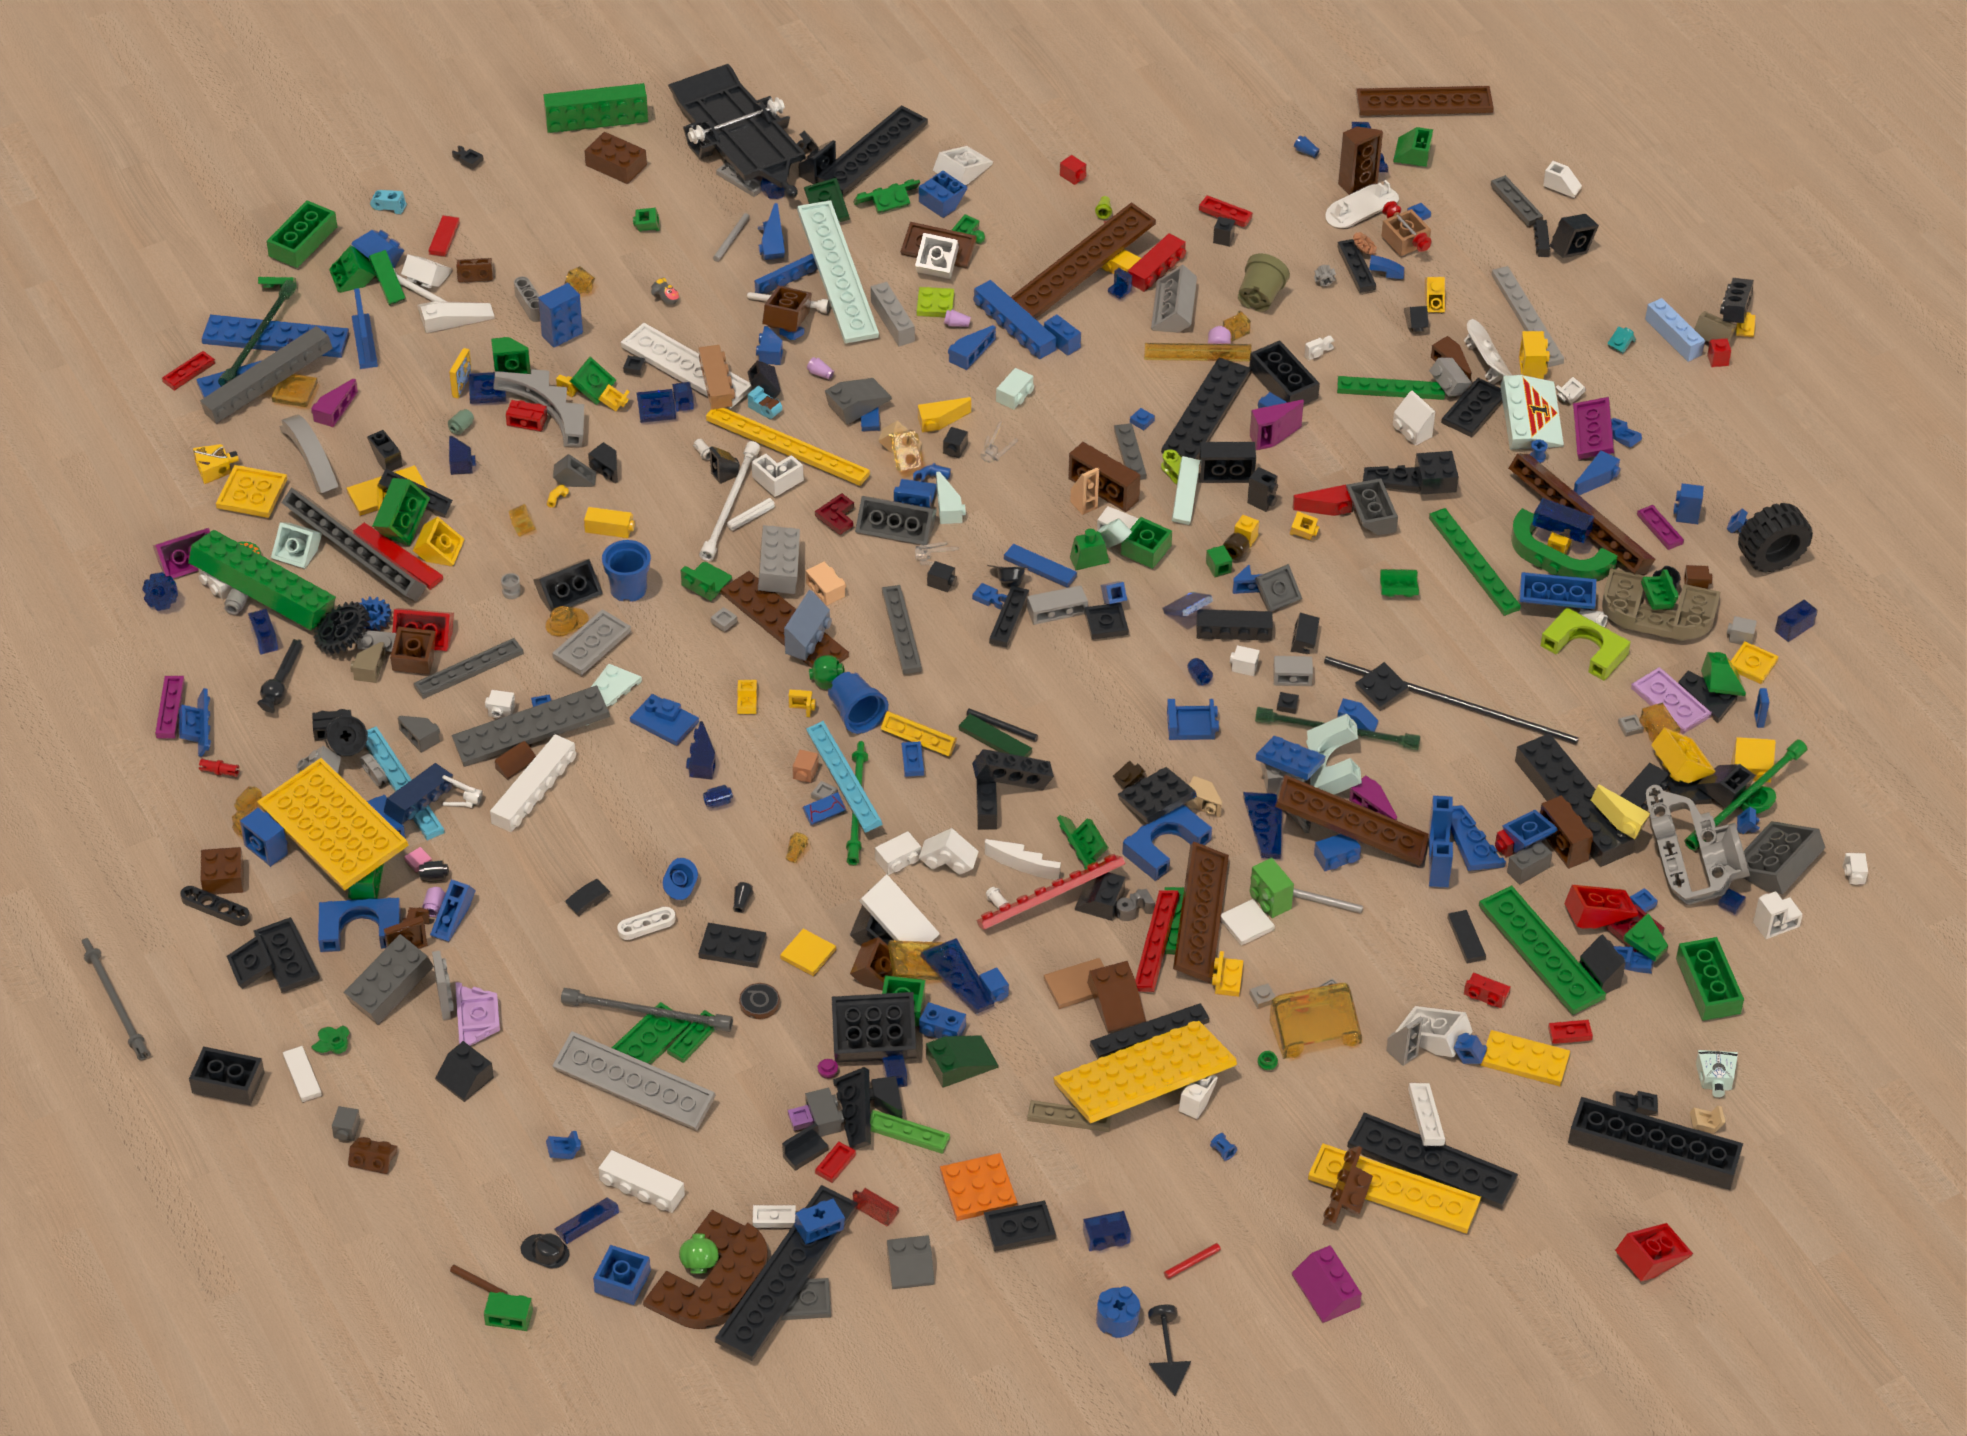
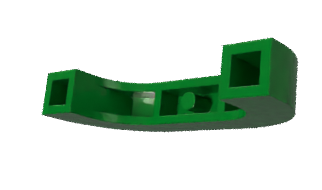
[1511,508,1618,582]

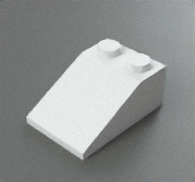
[933,146,993,185]
[1395,1006,1473,1057]

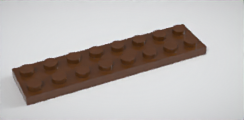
[1356,86,1494,116]
[721,571,849,668]
[1275,775,1429,866]
[1173,841,1229,983]

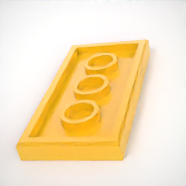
[346,465,428,516]

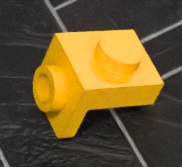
[1735,312,1756,337]
[598,384,630,411]
[788,689,816,717]

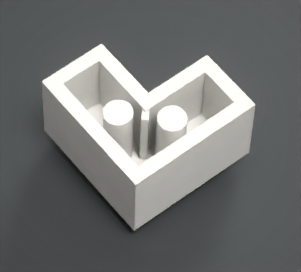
[752,454,804,497]
[919,828,979,875]
[1753,891,1803,939]

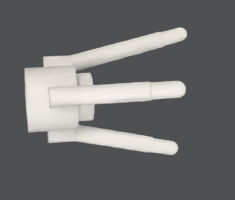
[442,775,483,808]

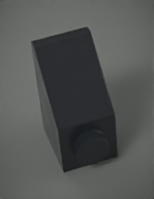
[1404,306,1429,332]
[709,446,740,484]
[870,1076,903,1119]

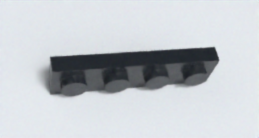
[1337,239,1376,293]
[377,469,453,518]
[989,586,1029,648]

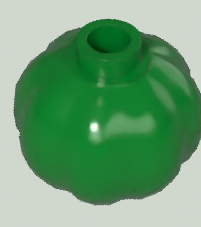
[809,655,845,690]

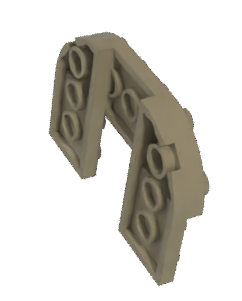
[1602,569,1721,641]

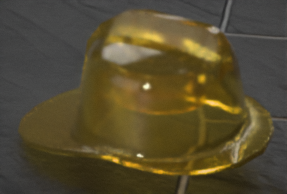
[546,606,589,637]

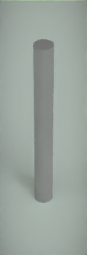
[713,213,750,262]
[1293,888,1363,913]

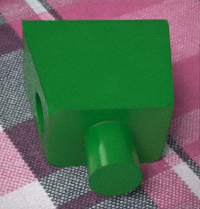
[1070,528,1109,571]

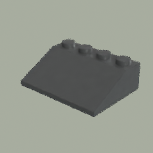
[1744,821,1826,894]

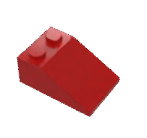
[1564,884,1638,929]
[1615,1223,1693,1281]

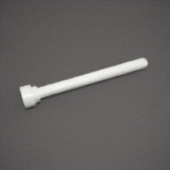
[393,268,447,302]
[747,292,830,314]

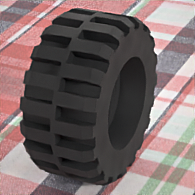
[1738,503,1813,572]

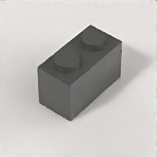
[1507,840,1552,885]
[805,1087,844,1137]

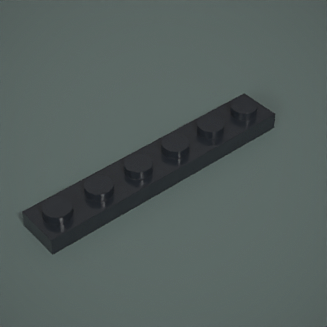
[1090,1003,1209,1060]

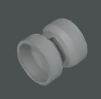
[501,573,521,599]

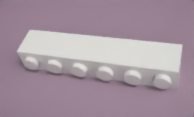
[490,734,576,833]

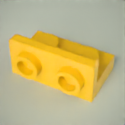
[1212,951,1244,997]

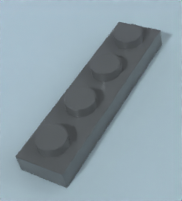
[1491,175,1543,226]
[1114,423,1147,480]

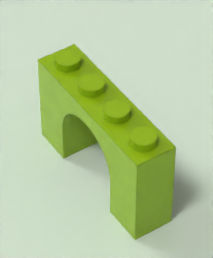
[1540,608,1631,681]

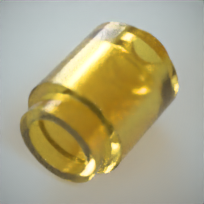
[234,786,263,815]

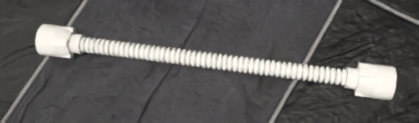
[699,441,761,561]

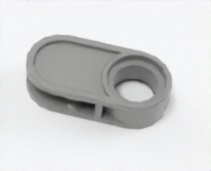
[360,753,387,787]

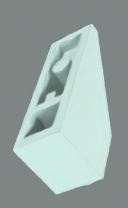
[936,472,966,524]

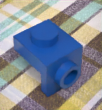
[546,1131,581,1159]

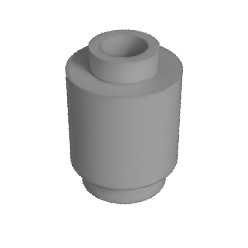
[224,588,248,615]

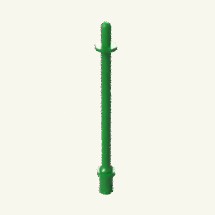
[846,741,868,865]

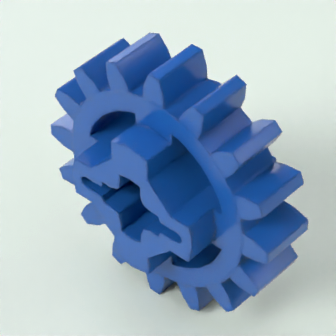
[355,596,392,631]

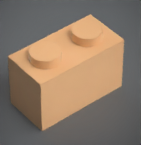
[806,561,846,606]

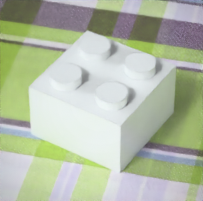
[915,233,959,279]

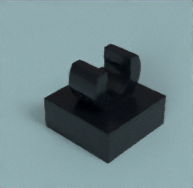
[797,130,818,154]

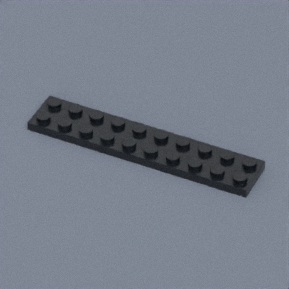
[715,1185,858,1361]

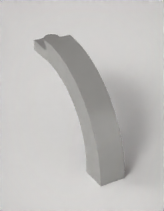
[279,414,338,493]

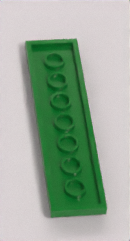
[1479,885,1606,1015]

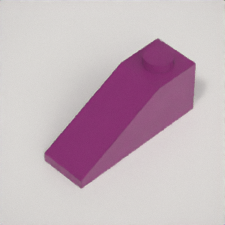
[311,379,358,427]
[1349,775,1398,820]

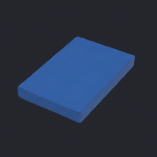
[630,694,699,746]

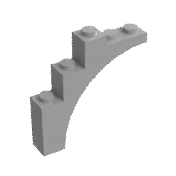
[494,369,584,448]

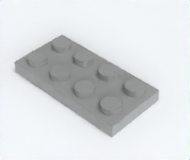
[552,609,631,676]

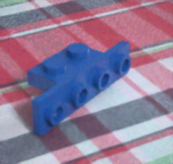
[179,688,211,757]

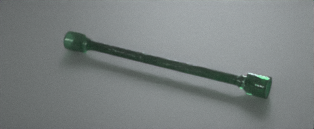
[218,280,297,387]
[1255,707,1421,751]

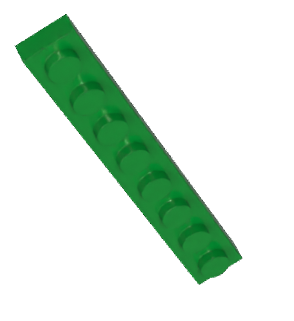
[1429,508,1521,616]

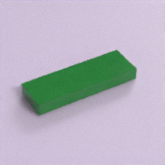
[369,250,405,305]
[667,1010,714,1063]

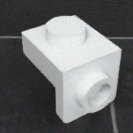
[1555,377,1586,405]

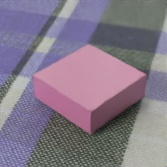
[404,847,432,872]

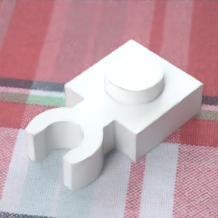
[1304,336,1334,361]

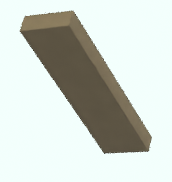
[1027,1100,1112,1132]

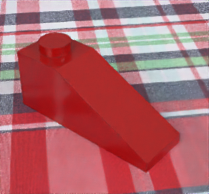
[1292,484,1353,516]

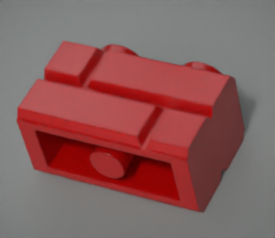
[506,400,548,432]

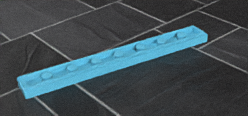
[806,721,883,833]
[365,726,445,840]

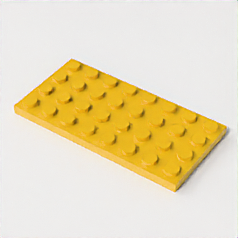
[257,758,409,891]
[1053,1021,1237,1123]

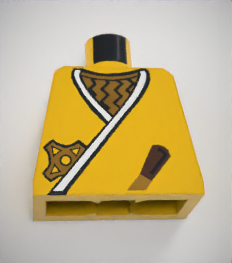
[193,444,239,484]

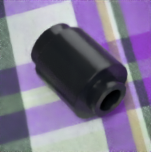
[419,860,449,882]

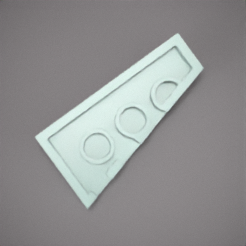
[586,664,642,726]

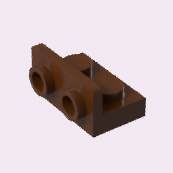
[456,258,493,282]

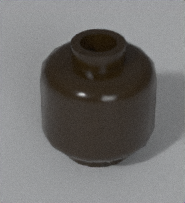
[1223,533,1250,560]

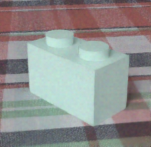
[996,368,1034,410]

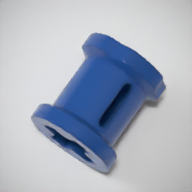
[1530,439,1548,463]
[1210,1133,1237,1160]

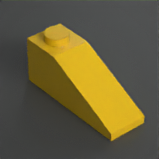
[918,397,971,432]

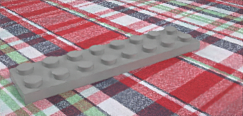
[553,1031,716,1131]

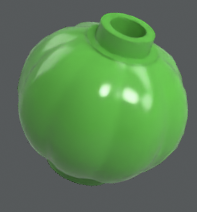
[679,1233,718,1273]

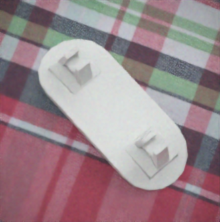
[1326,180,1399,229]
[1464,319,1512,385]

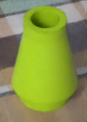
[1095,196,1112,219]

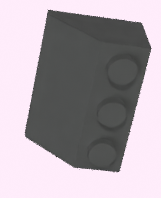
[1346,478,1398,535]

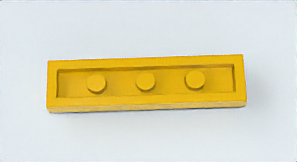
[881,711,957,756]

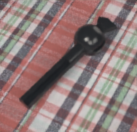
[257,639,303,713]

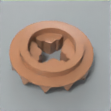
[1353,232,1377,255]

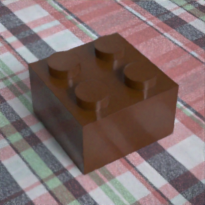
[200,847,244,895]

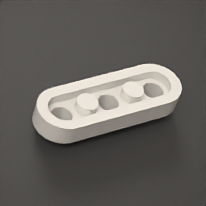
[617,907,675,940]

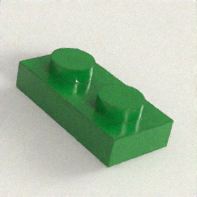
[258,277,296,288]

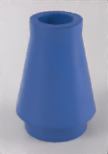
[1294,135,1320,158]

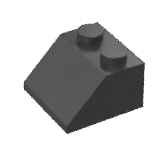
[887,1235,935,1290]

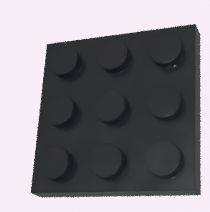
[1118,767,1197,824]

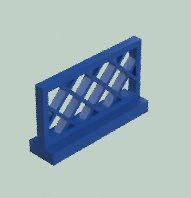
[352,288,378,369]

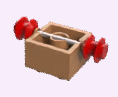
[1381,201,1432,256]

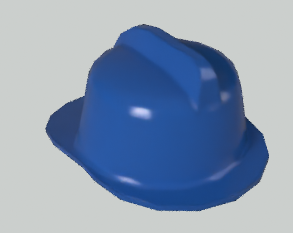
[662,858,698,900]

